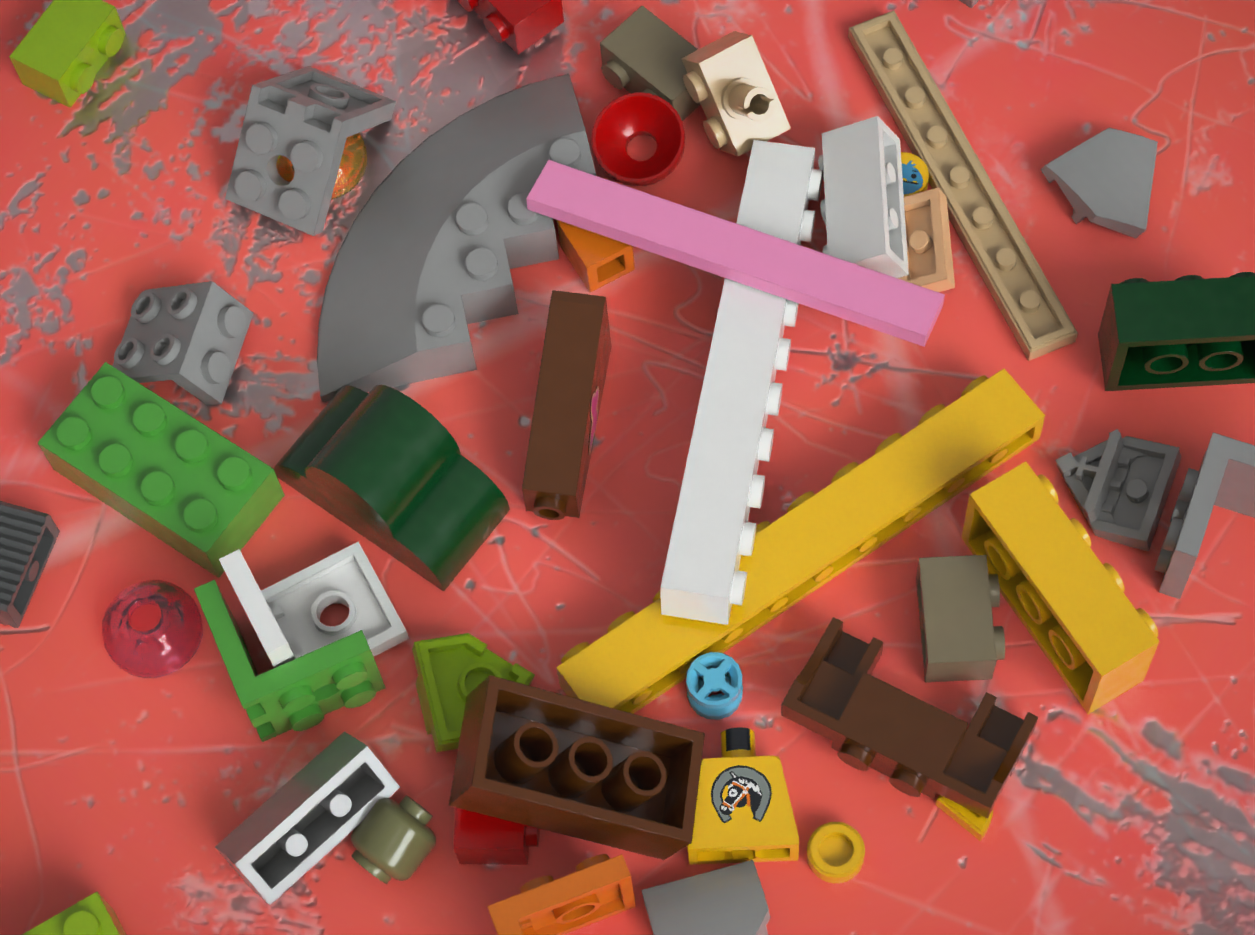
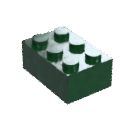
[1098,272,1255,391]

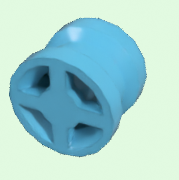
[686,652,743,720]

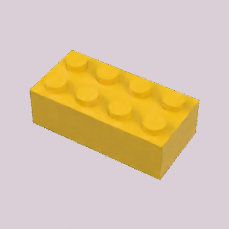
[961,461,1160,714]

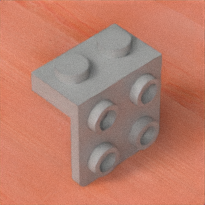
[112,281,254,405]

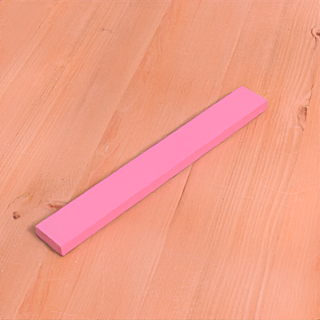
[527,160,945,347]

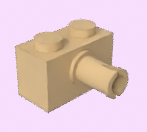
[681,31,791,156]

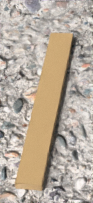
[848,10,1078,361]

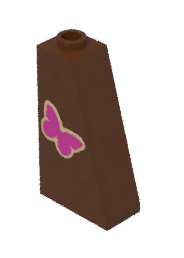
[522,290,612,520]

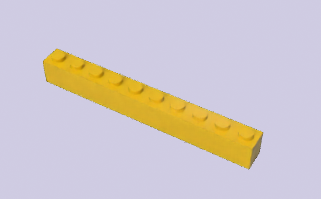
[556,368,1045,714]

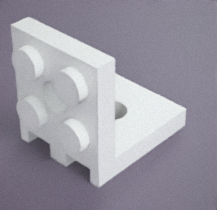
[219,541,409,668]

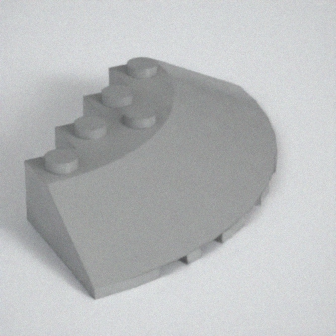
[317,74,596,402]

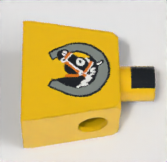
[688,728,799,865]

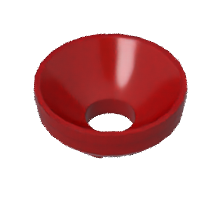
[592,92,685,186]

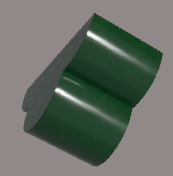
[274,385,510,591]

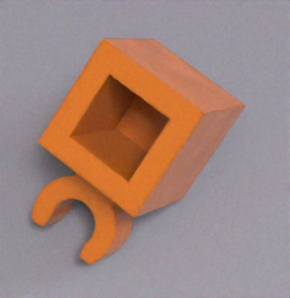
[556,220,635,293]

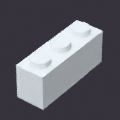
[818,116,909,278]

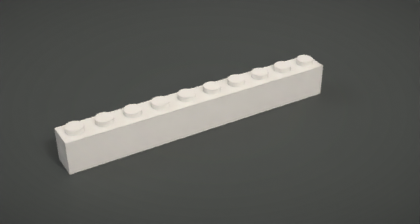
[660,140,823,625]

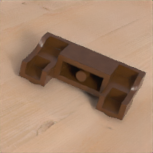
[781,617,1038,819]

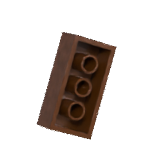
[449,675,705,860]

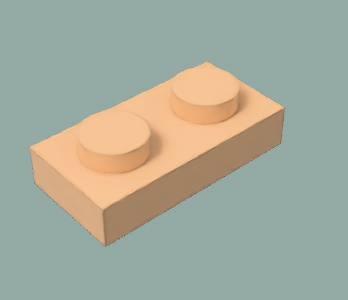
[898,187,955,292]

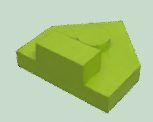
[412,633,535,752]

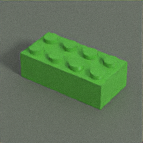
[38,362,285,578]

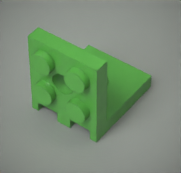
[194,580,386,742]

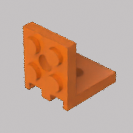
[487,854,636,935]

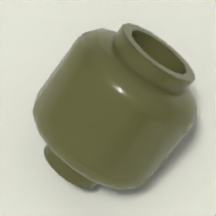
[351,795,436,884]

